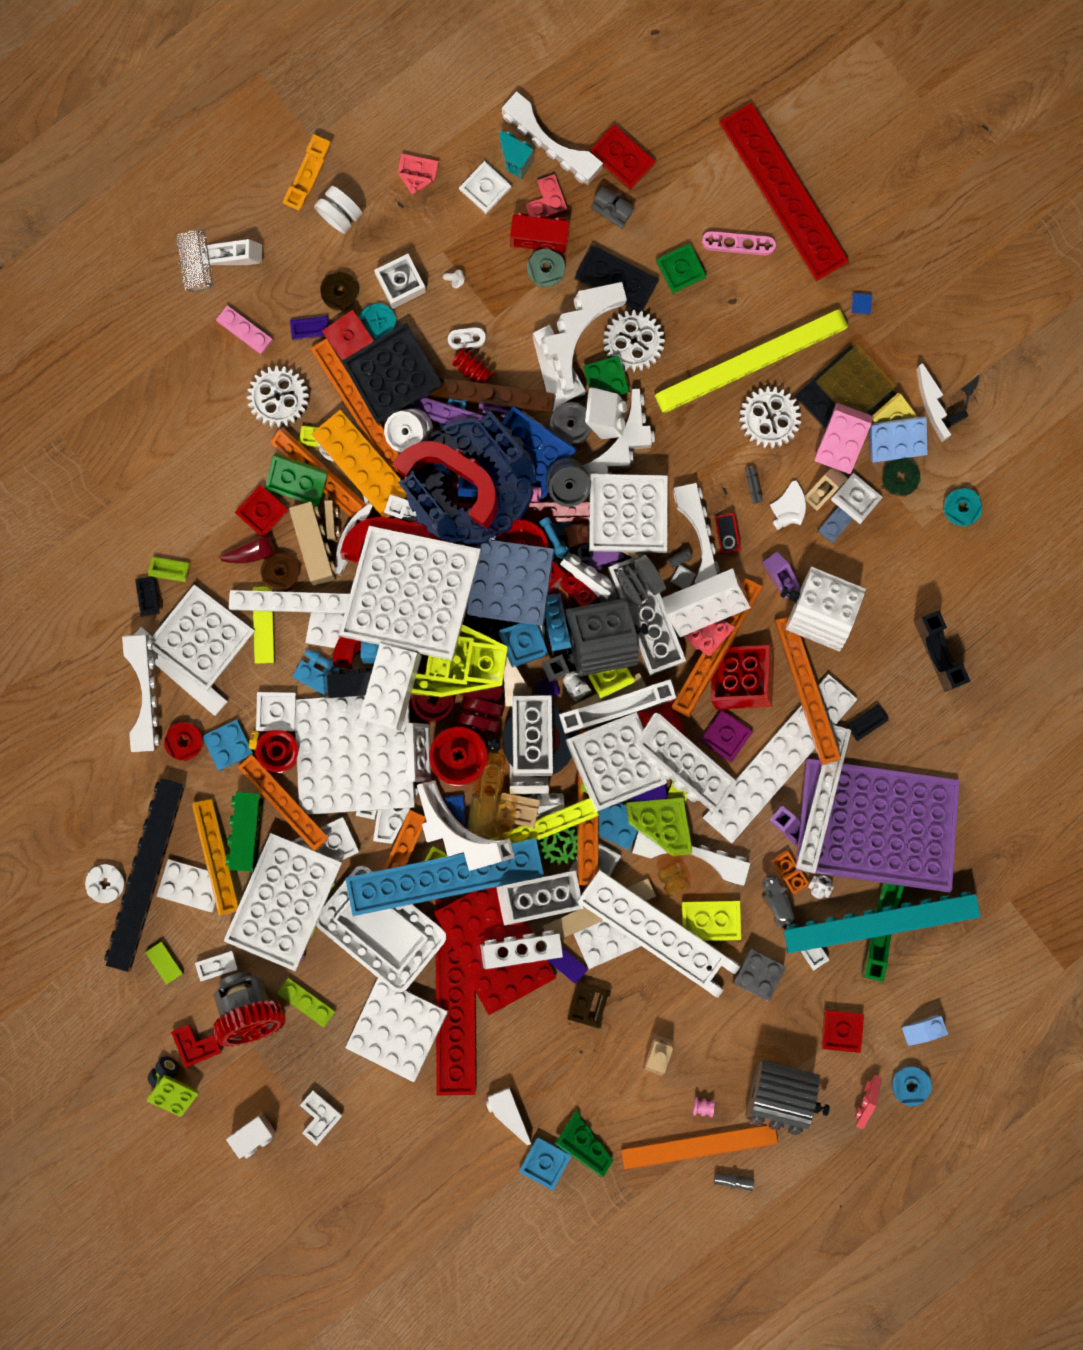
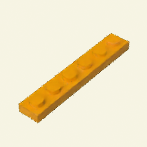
[192,799,238,916]

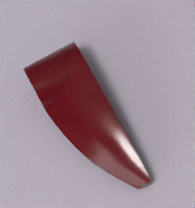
[219,536,276,563]

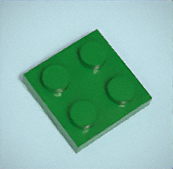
[656,243,707,295]
[583,355,630,395]

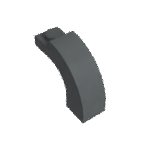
[542,653,577,682]

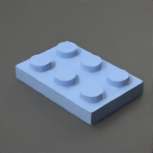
[869,416,927,462]

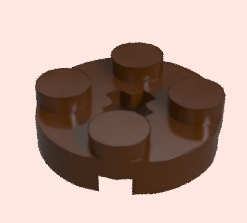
[261,553,299,591]

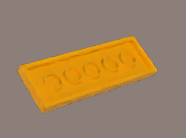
[311,410,407,518]

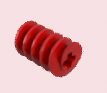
[452,346,495,384]

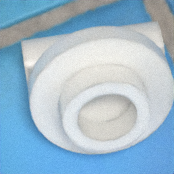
[443,270,465,289]

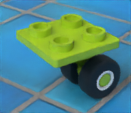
[147,1056,199,1117]

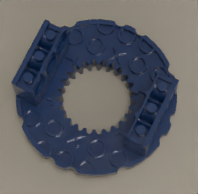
[398,411,535,545]

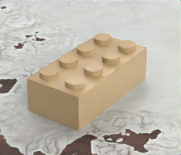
[289,502,337,586]

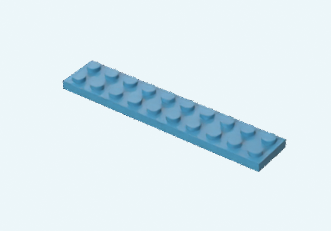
[345,839,544,917]

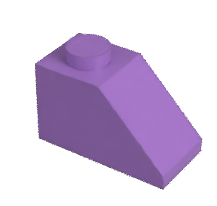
[762,552,801,599]

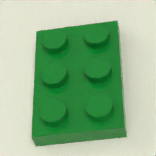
[265,453,329,507]

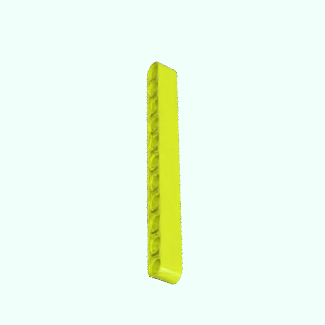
[655,309,849,413]

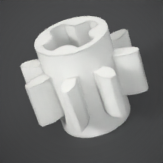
[808,875,834,899]

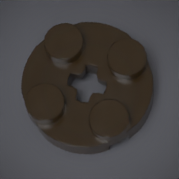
[320,272,358,311]

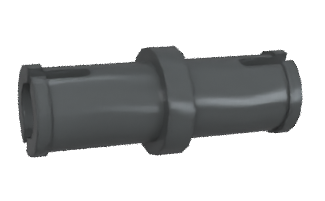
[714,1172,754,1191]

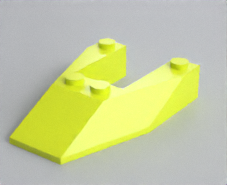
[411,624,508,697]

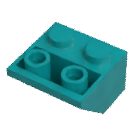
[499,130,534,179]

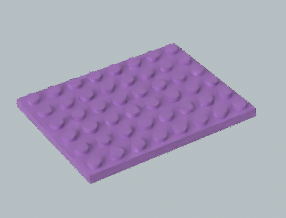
[795,759,960,892]

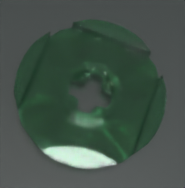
[882,458,921,497]

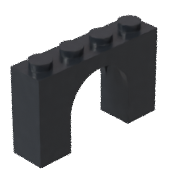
[914,610,971,692]

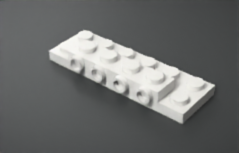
[634,713,737,813]

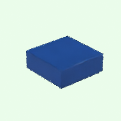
[851,293,872,315]

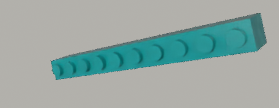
[783,891,981,954]

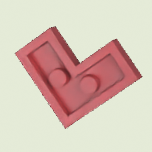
[526,174,567,218]
[855,1075,882,1129]

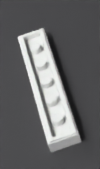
[134,627,228,716]

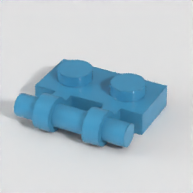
[292,649,341,695]

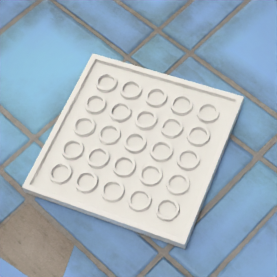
[339,526,481,661]
[295,696,415,815]

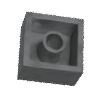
[732,948,786,1002]

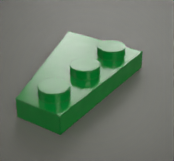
[554,1111,613,1178]

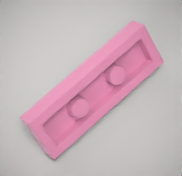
[216,305,273,355]

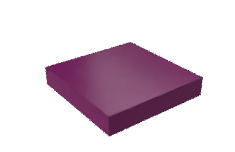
[700,710,753,763]

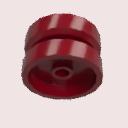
[412,694,455,723]
[458,697,505,733]

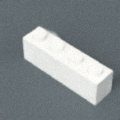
[533,325,586,412]

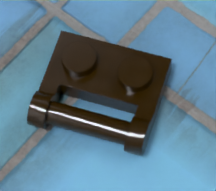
[567,982,611,1029]

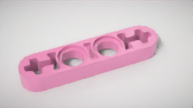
[702,231,776,256]

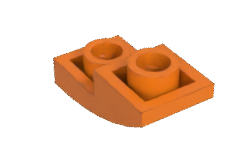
[771,850,809,895]

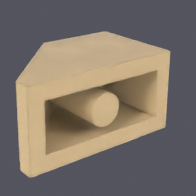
[805,468,848,511]

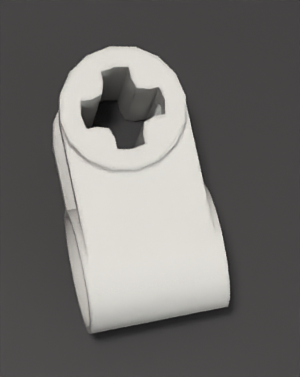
[563,671,592,703]

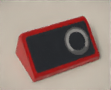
[714,513,741,555]

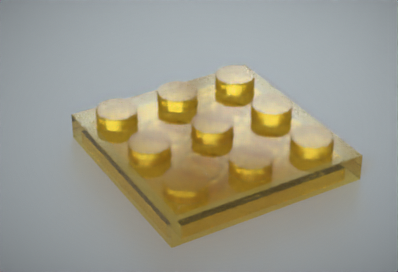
[816,343,897,413]

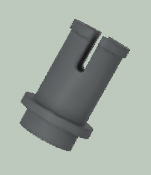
[667,548,692,569]

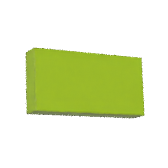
[148,556,190,582]
[145,941,183,985]

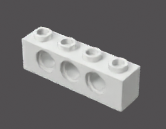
[480,930,563,969]

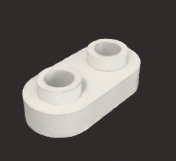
[448,328,486,350]

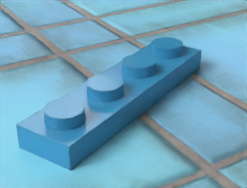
[545,593,571,651]

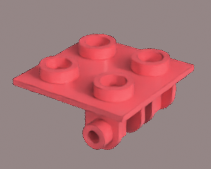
[685,620,735,656]

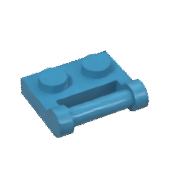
[539,517,569,560]

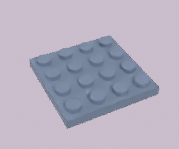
[467,540,555,626]

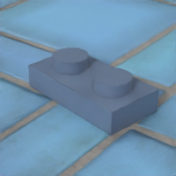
[818,507,853,544]

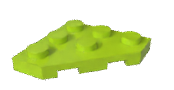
[625,797,693,856]

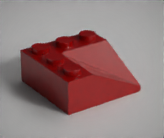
[711,645,774,710]

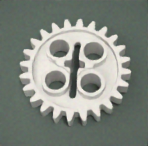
[603,310,665,373]
[247,366,309,428]
[739,387,801,449]

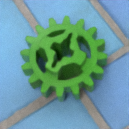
[539,828,577,865]

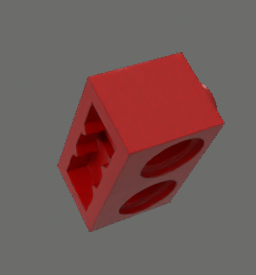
[559,572,600,607]

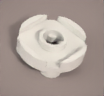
[85,864,125,903]

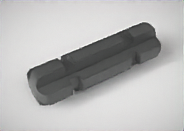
[745,466,763,504]

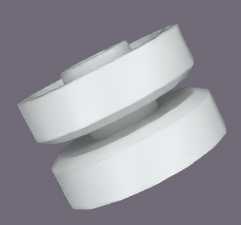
[314,186,363,234]
[384,408,433,452]

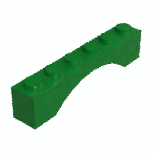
[862,883,904,982]

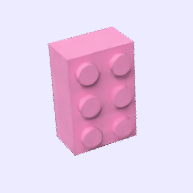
[815,403,873,474]

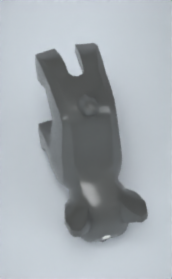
[762,875,795,928]

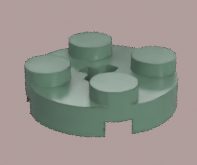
[527,249,565,288]

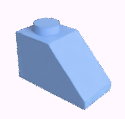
[901,1015,948,1046]

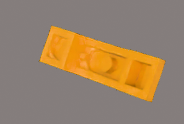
[282,134,331,211]

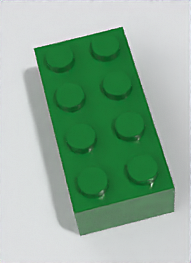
[226,792,263,872]

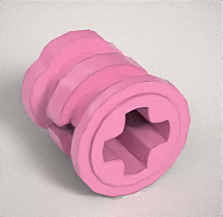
[693,1096,715,1117]

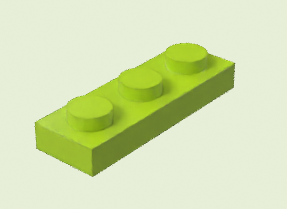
[277,978,336,1027]

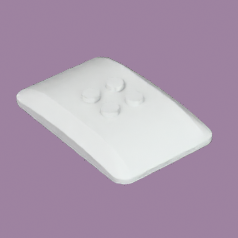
[316,866,446,992]

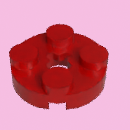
[164,722,203,761]

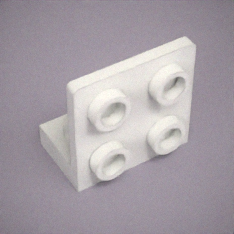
[510,764,549,795]

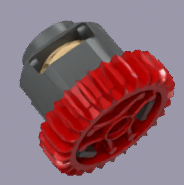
[213,972,286,1047]

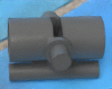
[591,186,635,229]

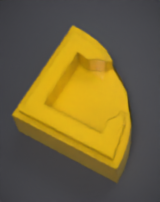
[249,731,260,750]

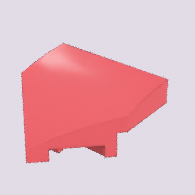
[398,154,439,195]

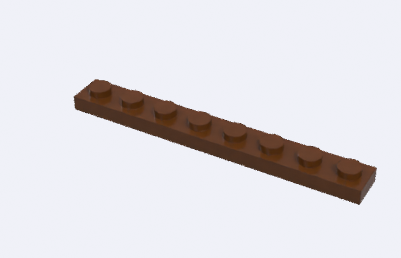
[428,377,556,414]

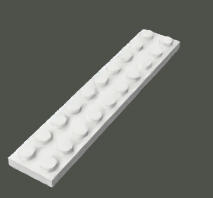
[703,674,858,844]

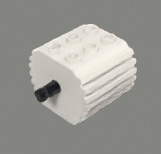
[780,567,866,652]

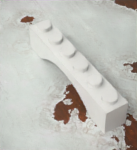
[502,91,603,185]
[673,483,719,584]
[122,634,160,752]
[559,679,676,734]
[632,831,750,886]

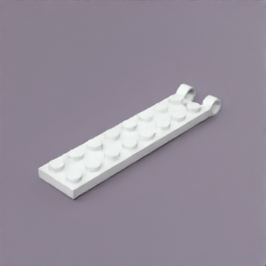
[577,869,741,998]

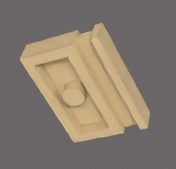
[324,500,340,543]
[496,793,540,828]

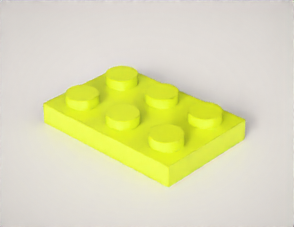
[682,901,741,941]

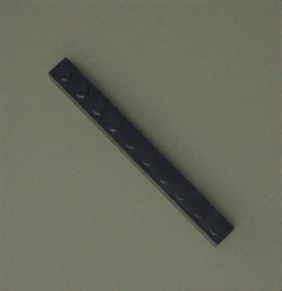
[104,778,186,972]

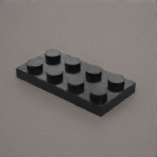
[575,245,659,313]

